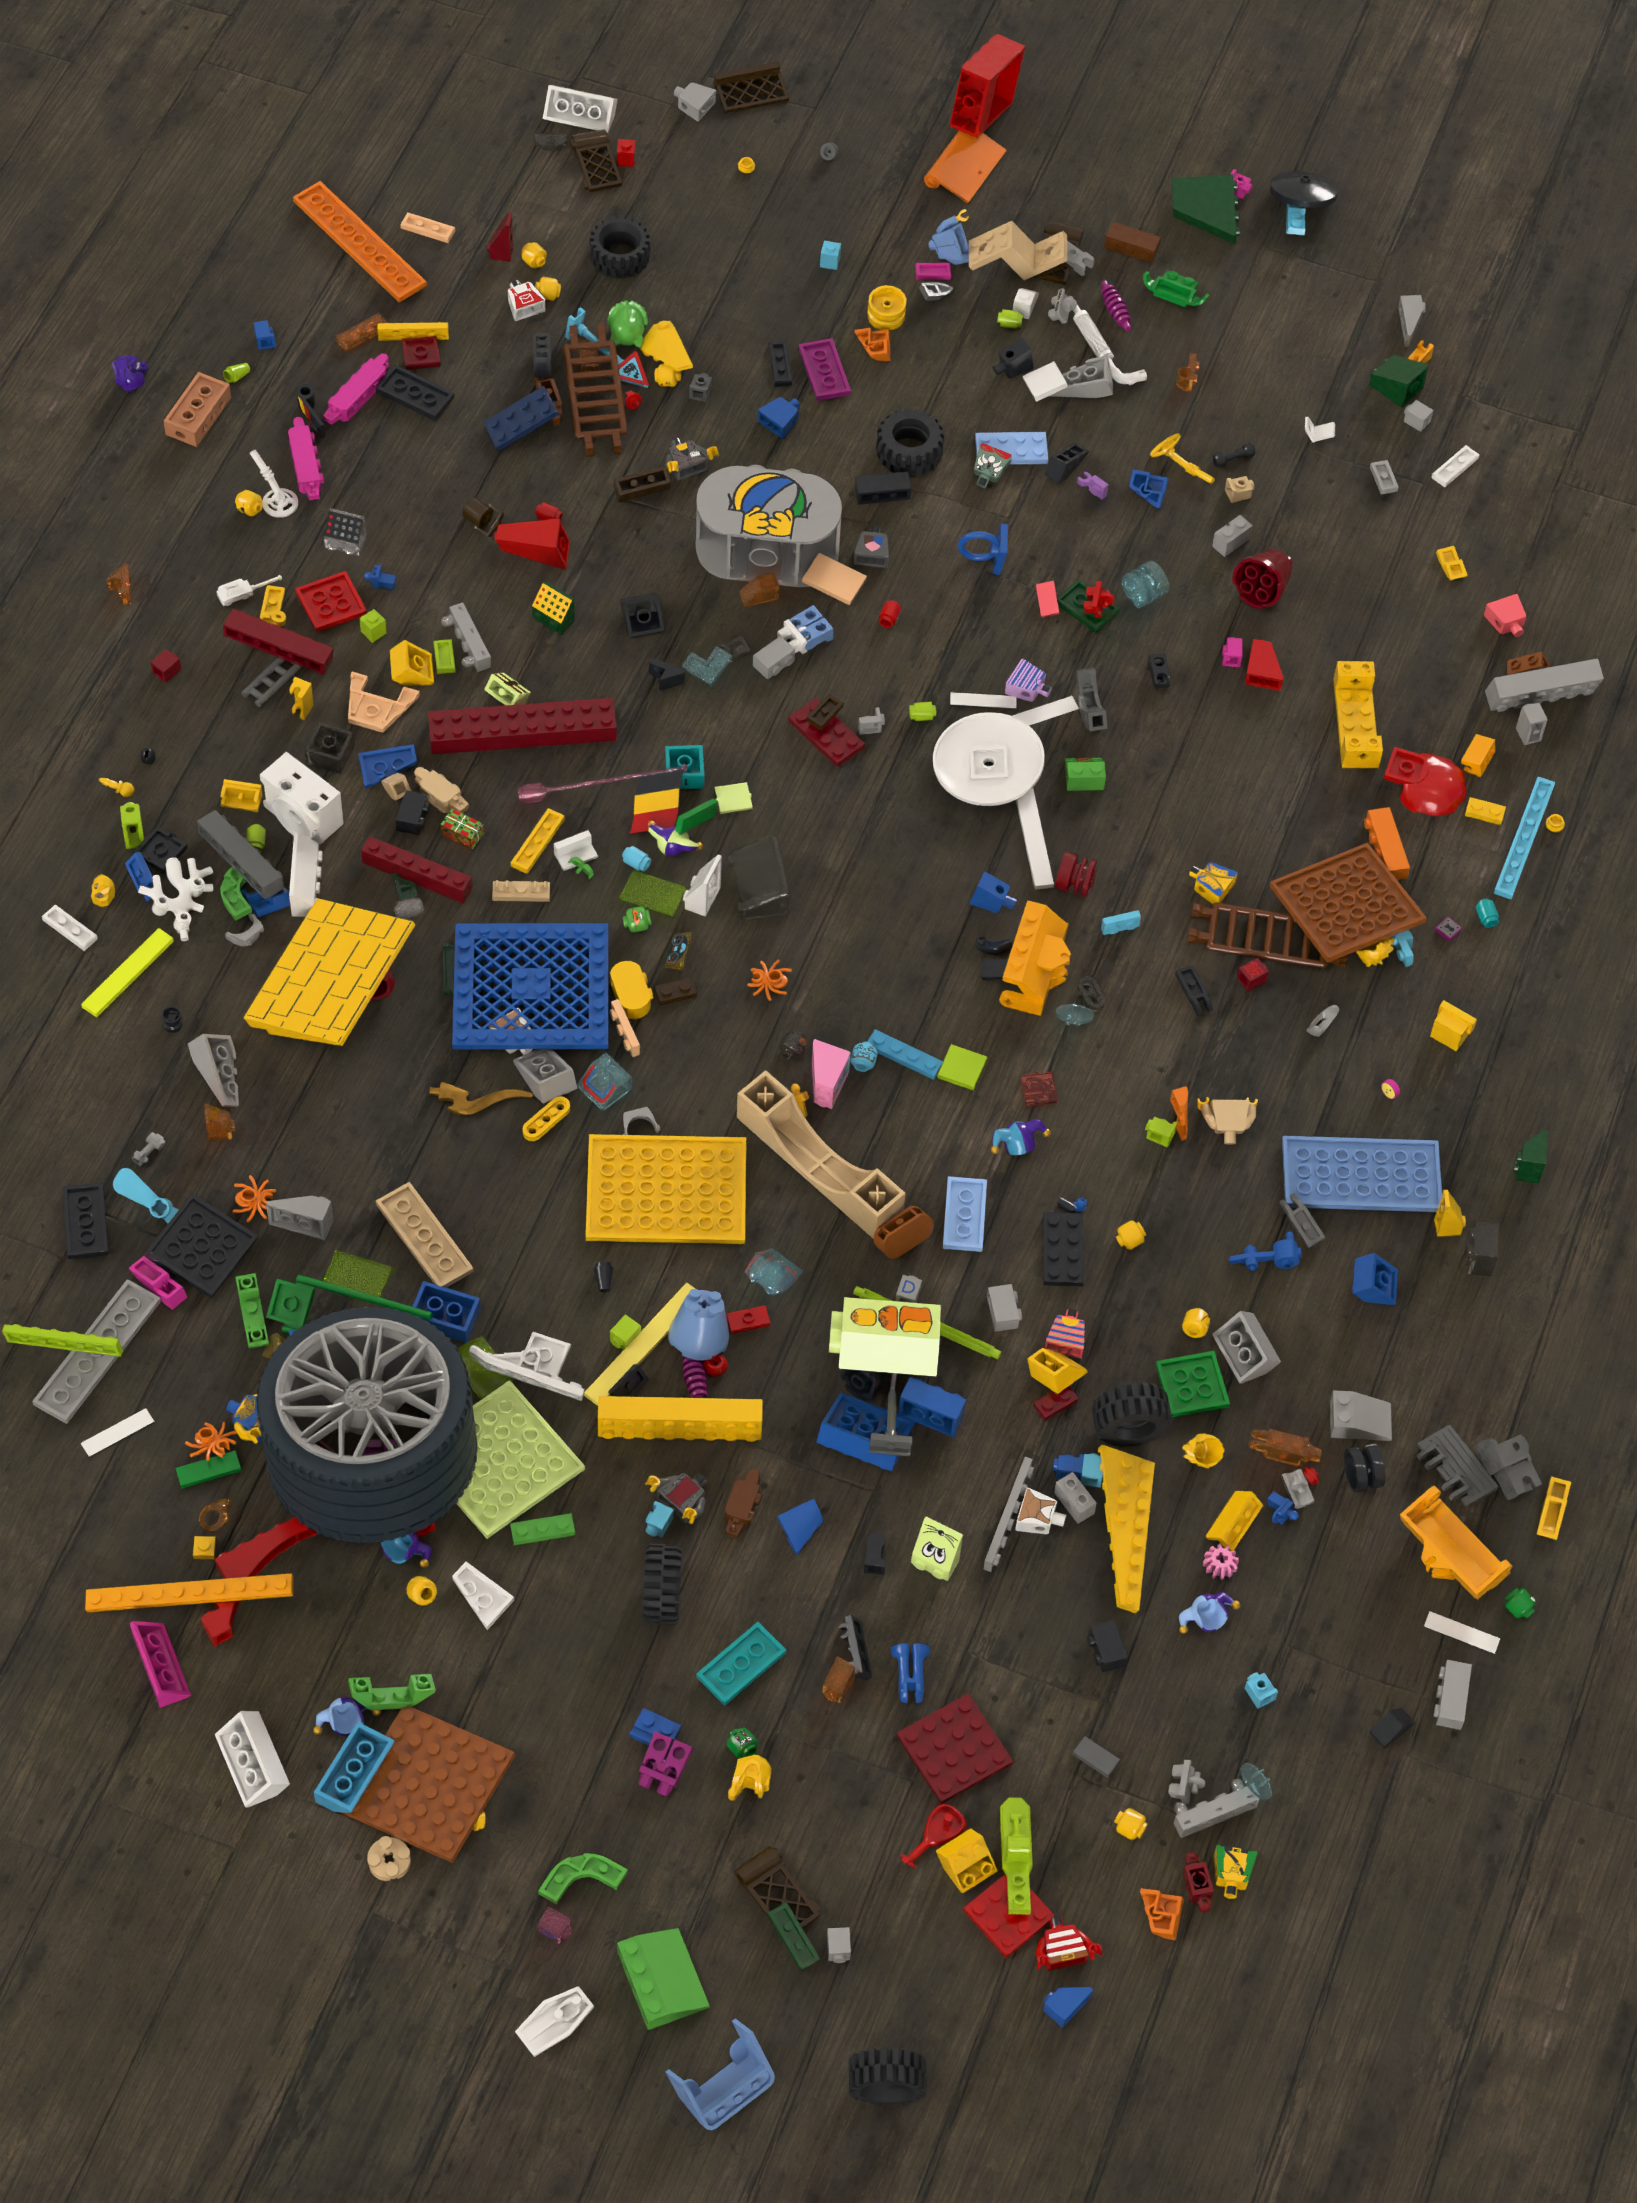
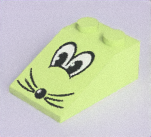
[911,1517,963,1581]

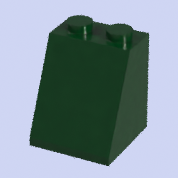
[1369,355,1429,408]

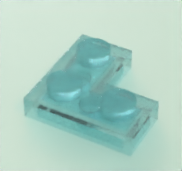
[681,646,733,687]

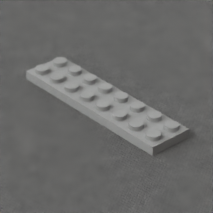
[32,1279,161,1424]

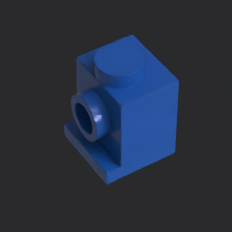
[254,320,276,350]
[1053,1454,1084,1481]

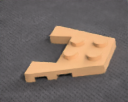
[348,672,420,733]

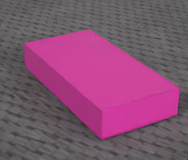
[915,263,951,280]

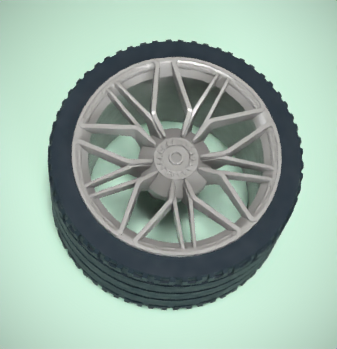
[256,1307,478,1543]

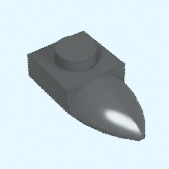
[919,282,953,301]

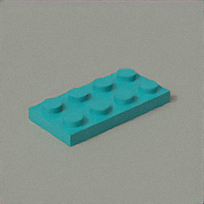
[696,1622,786,1706]

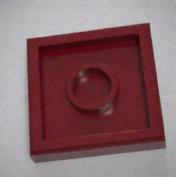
[402,336,441,370]

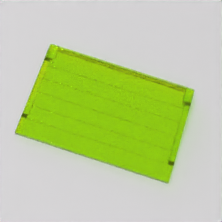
[619,870,686,917]
[323,1250,392,1297]
[458,1335,515,1400]

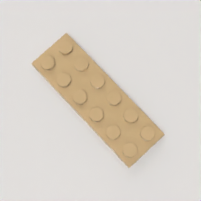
[376,1182,474,1288]

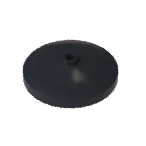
[1270,171,1338,208]

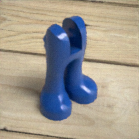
[891,1643,930,1703]

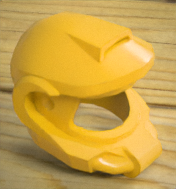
[728,1755,772,1801]

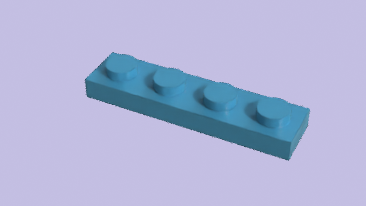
[867,1029,943,1080]

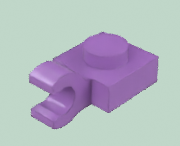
[1077,472,1108,500]

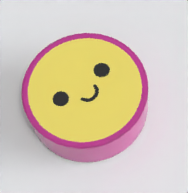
[1381,1079,1400,1099]

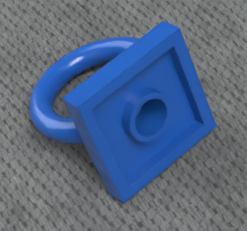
[958,524,1008,575]

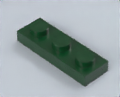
[767,1902,820,1971]

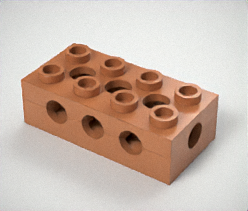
[164,372,231,447]

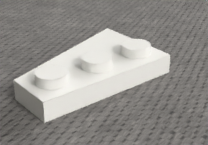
[452,1562,514,1630]

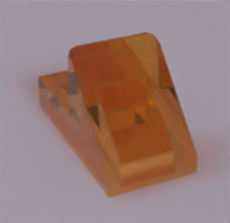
[107,564,131,604]

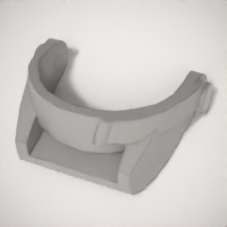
[225,914,264,946]
[1306,1005,1339,1037]
[622,1107,660,1135]

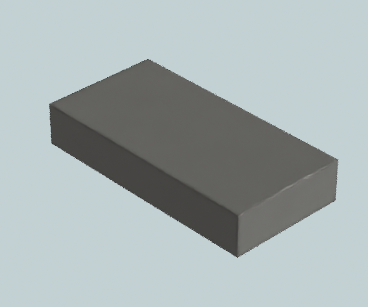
[1073,1736,1120,1778]

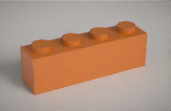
[1364,807,1410,880]

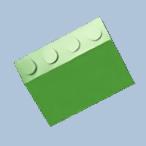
[617,1928,710,2030]

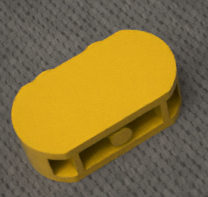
[610,961,653,1019]

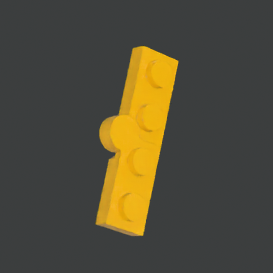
[260,585,286,627]

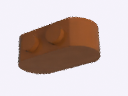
[873,1206,934,1259]

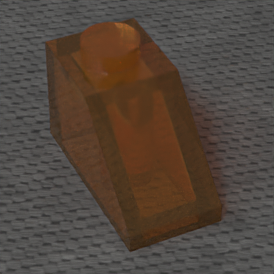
[739,573,779,607]
[204,1104,236,1141]
[822,1656,856,1703]

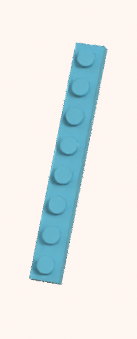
[1494,777,1555,899]

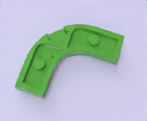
[220,867,252,921]
[538,1853,628,1904]

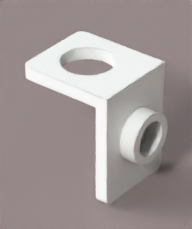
[1305,417,1335,442]

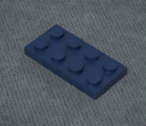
[484,386,559,451]

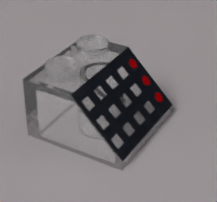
[324,508,366,555]

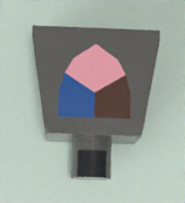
[854,526,889,568]

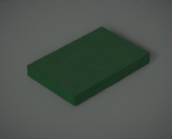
[1057,579,1120,633]

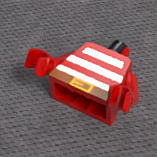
[1035,1916,1103,1971]

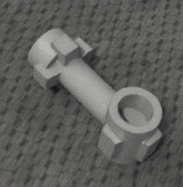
[132,1132,166,1166]

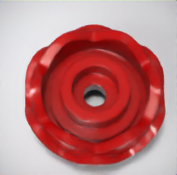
[703,1354,728,1377]

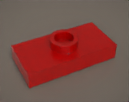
[726,1305,770,1334]

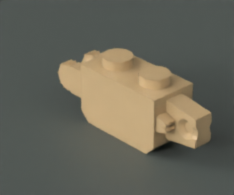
[414,767,469,814]

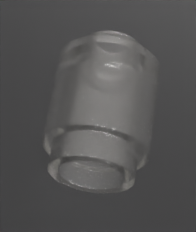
[394,897,424,920]

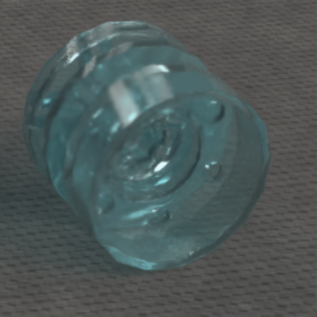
[1122,560,1169,608]

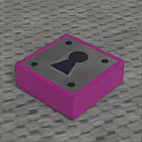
[1435,917,1462,942]

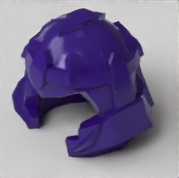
[112,356,148,392]

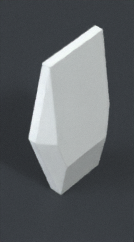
[515,1986,594,2057]

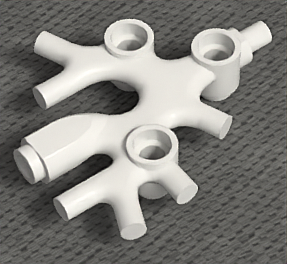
[138,858,213,941]

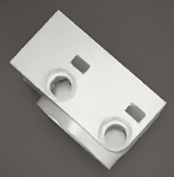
[260,752,344,845]

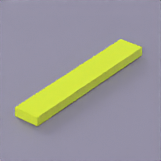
[81,928,174,1018]

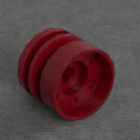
[1055,851,1097,898]

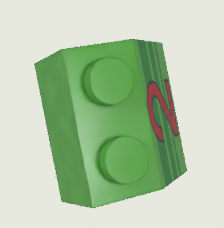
[1064,758,1106,791]

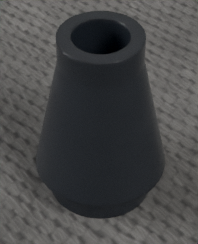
[593,1261,613,1292]

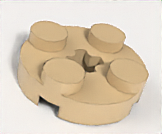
[367,1836,411,1881]

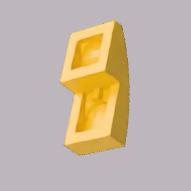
[1436,546,1467,581]

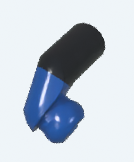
[1057,1197,1087,1213]

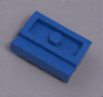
[629,1708,681,1746]

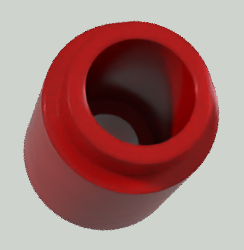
[535,502,563,520]
[879,600,901,628]

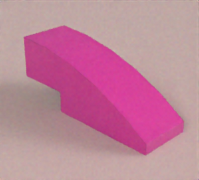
[129,1256,187,1310]

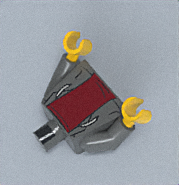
[645,1473,707,1524]

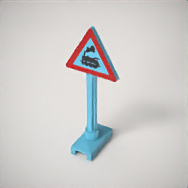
[565,307,649,388]

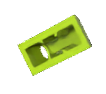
[120,802,144,849]

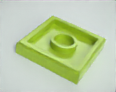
[937,1044,987,1091]

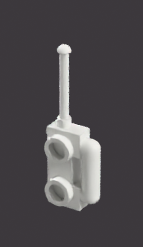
[217,575,282,606]

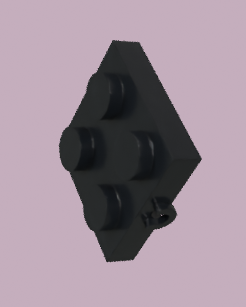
[134,826,188,874]

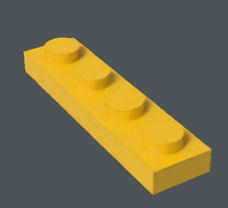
[378,322,449,341]
[511,808,565,874]

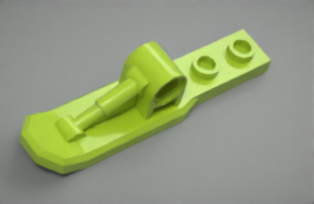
[1000,1798,1033,1915]

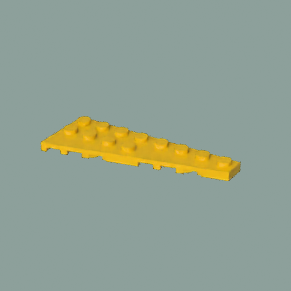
[1098,1445,1155,1613]

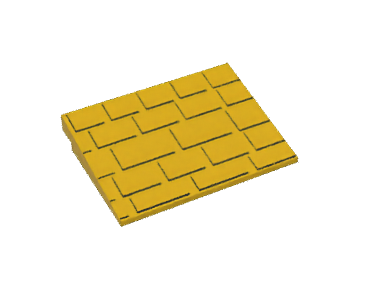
[244,898,415,1046]

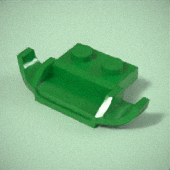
[1143,271,1209,307]

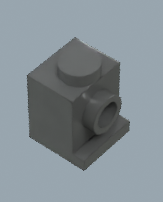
[689,373,712,402]

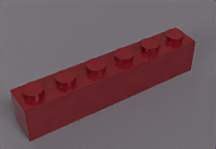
[223,609,333,675]
[361,836,472,904]

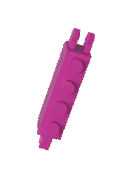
[323,353,389,425]
[288,417,324,500]

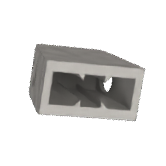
[674,82,716,122]

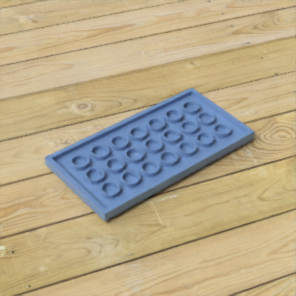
[1282,1136,1442,1212]

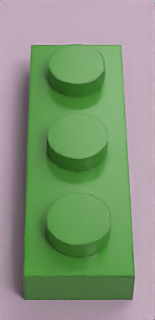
[510,1513,575,1545]

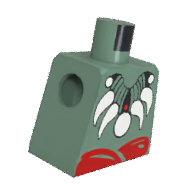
[974,442,1012,488]

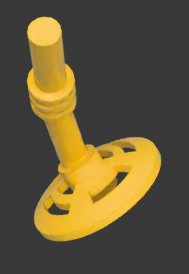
[1150,434,1215,484]

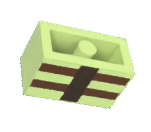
[484,673,531,706]

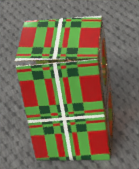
[441,809,484,849]

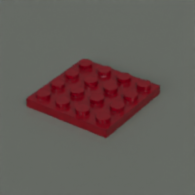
[896,1694,1013,1804]

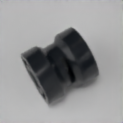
[162,1006,183,1033]

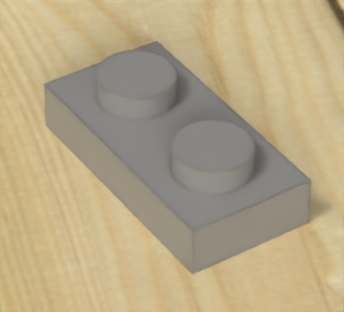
[1370,460,1399,494]

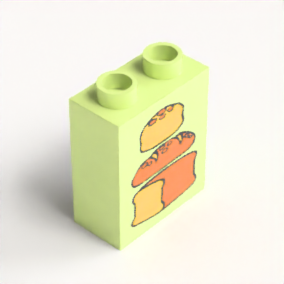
[829,1297,941,1376]

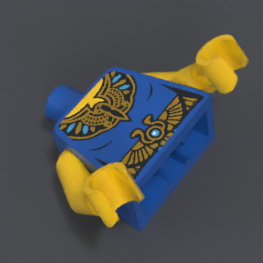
[226,1394,262,1444]

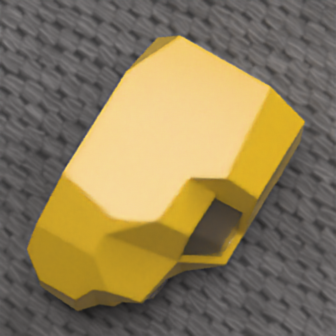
[91,874,115,907]

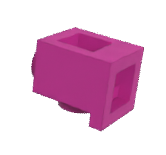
[1231,169,1253,199]
[1222,637,1242,667]

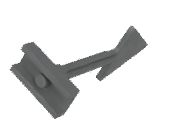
[869,1373,912,1456]

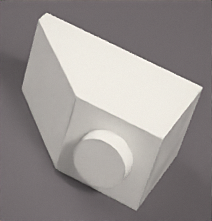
[1013,288,1039,319]

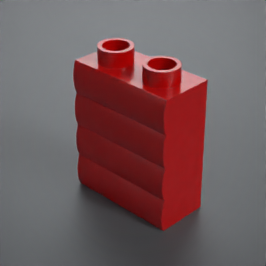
[949,34,1025,138]

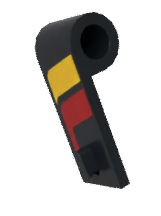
[297,384,325,438]

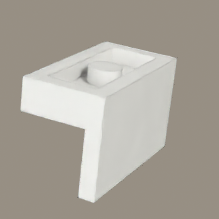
[554,830,598,871]

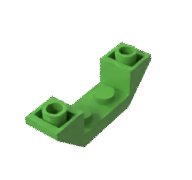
[236,1273,269,1348]
[348,1674,436,1710]

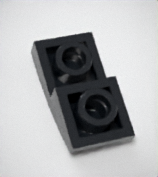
[981,959,1008,982]

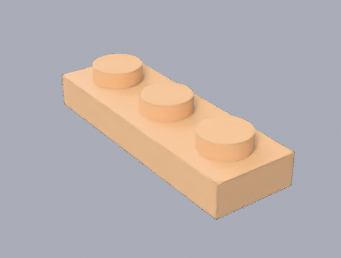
[609,999,640,1057]

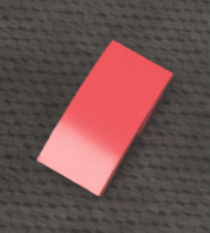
[1036,581,1060,618]

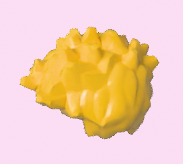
[1356,937,1395,967]
[1182,1433,1224,1468]

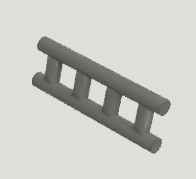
[241,657,302,707]

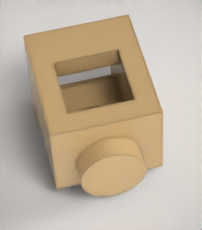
[1225,476,1254,503]

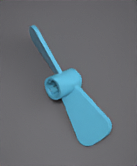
[113,1168,179,1223]

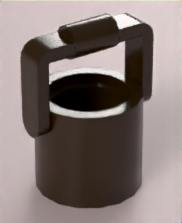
[462,497,504,537]

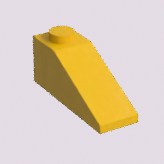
[1434,1190,1466,1237]

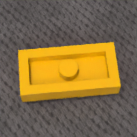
[1465,797,1506,825]

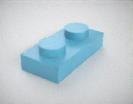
[1101,910,1141,935]

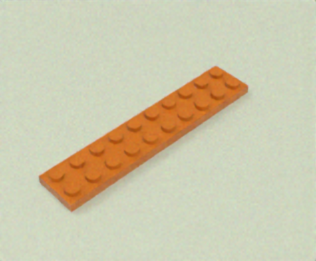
[293,181,427,303]

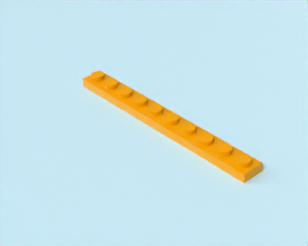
[85,1573,293,1612]

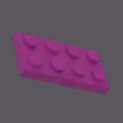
[798,338,851,401]

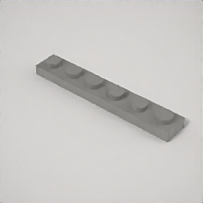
[983,1457,1034,1572]

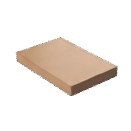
[802,553,867,605]

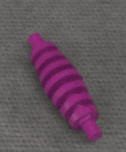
[1101,281,1131,332]
[682,1356,707,1398]

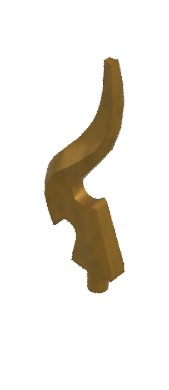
[430,1082,533,1116]

